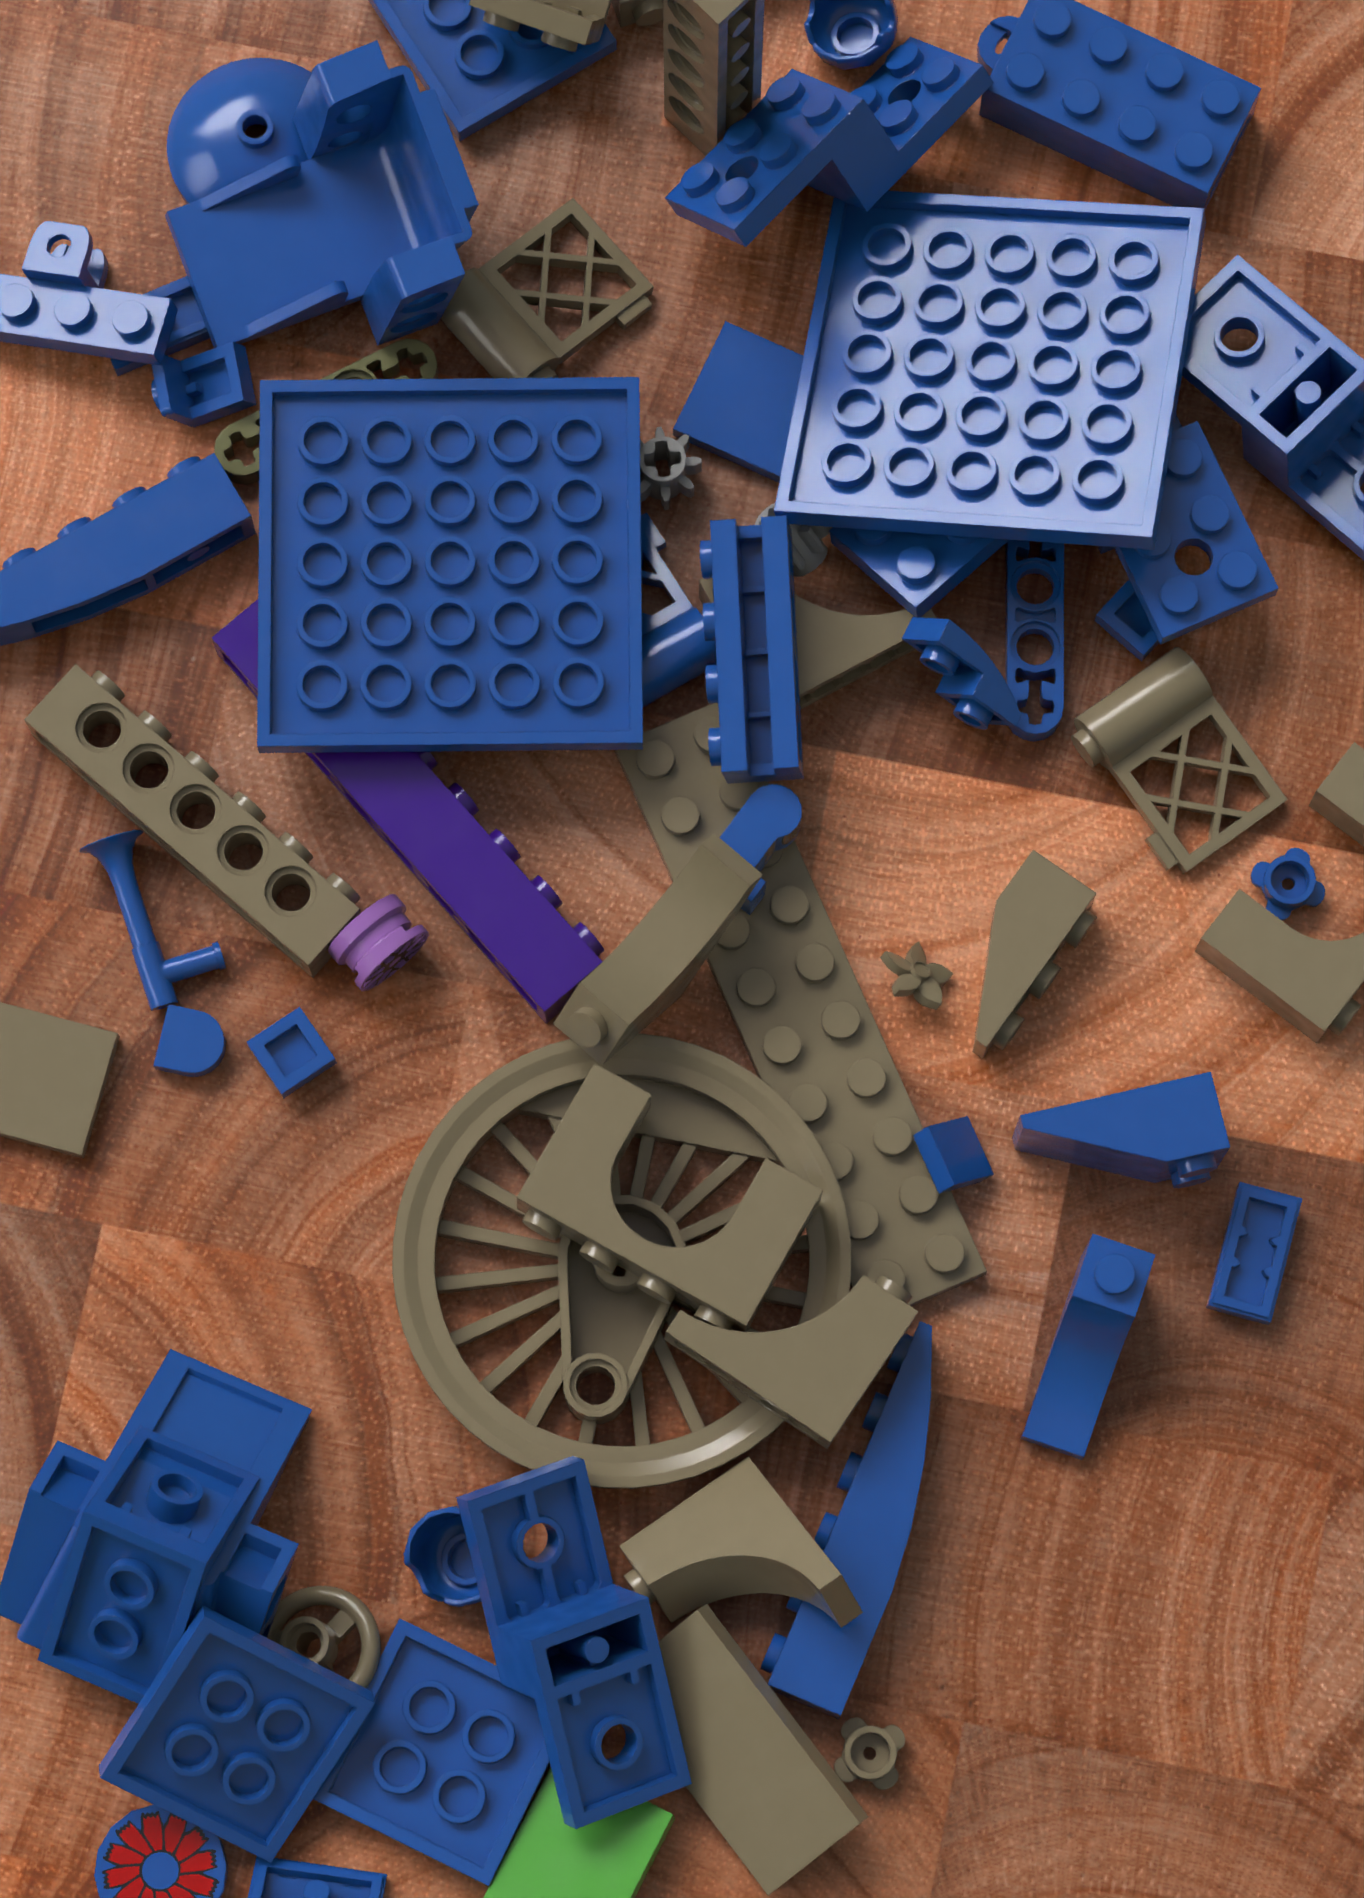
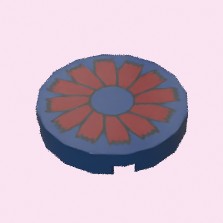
[94,1805,228,1898]

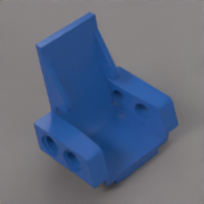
[165,40,479,348]
[0,1349,312,1704]

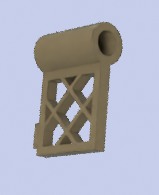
[440,198,654,378]
[1071,647,1288,874]

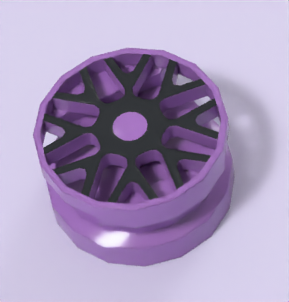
[328,894,429,991]

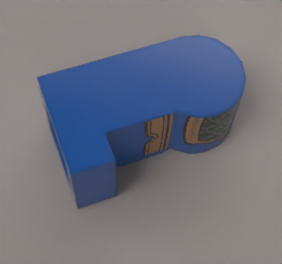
[719,784,802,915]

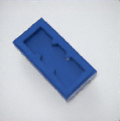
[1206,1182,1302,1325]

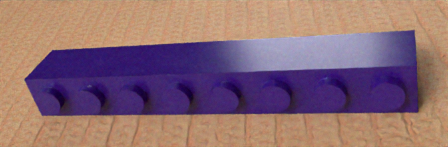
[212,599,604,1024]

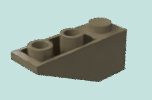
[972,850,1097,1059]

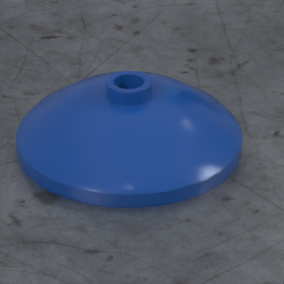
[167,58,312,204]

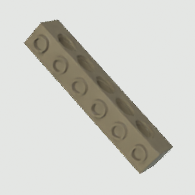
[663,0,764,156]
[24,664,361,978]

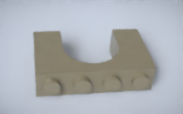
[1195,742,1364,1043]
[517,1063,823,1332]

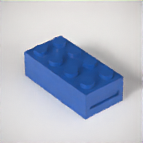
[977,0,1261,210]

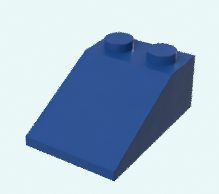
[1012,1072,1230,1188]

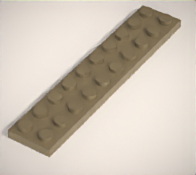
[614,703,987,1307]

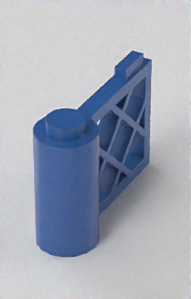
[641,513,717,708]

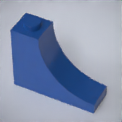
[1021,1234,1155,1460]

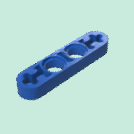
[1005,540,1064,742]

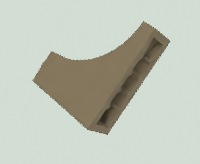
[699,578,936,710]
[553,833,763,1066]
[664,1275,918,1449]
[619,1456,863,1628]

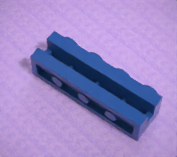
[700,515,804,784]

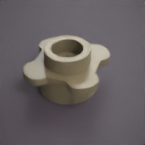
[834,1717,905,1790]

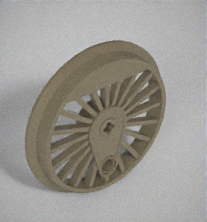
[392,1033,851,1489]

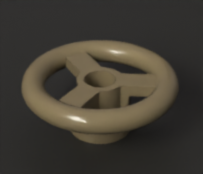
[267,1586,381,1689]

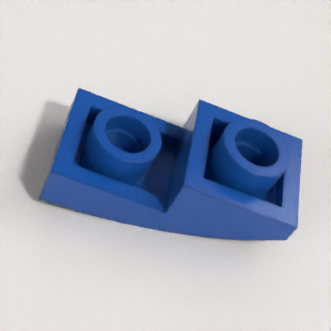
[902,617,1021,730]

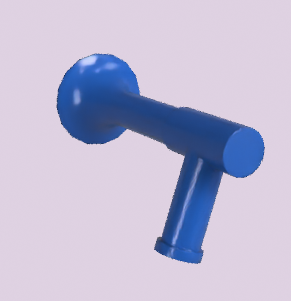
[79,830,226,1011]

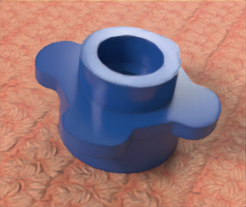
[1251,848,1325,921]

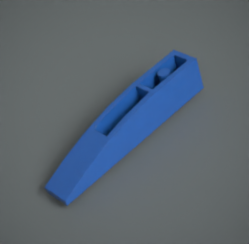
[0,453,256,646]
[760,1321,932,1719]

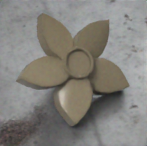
[880,942,953,1010]

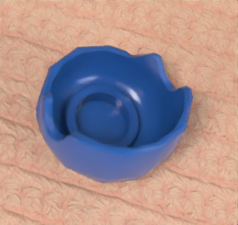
[804,0,898,70]
[404,1505,481,1607]

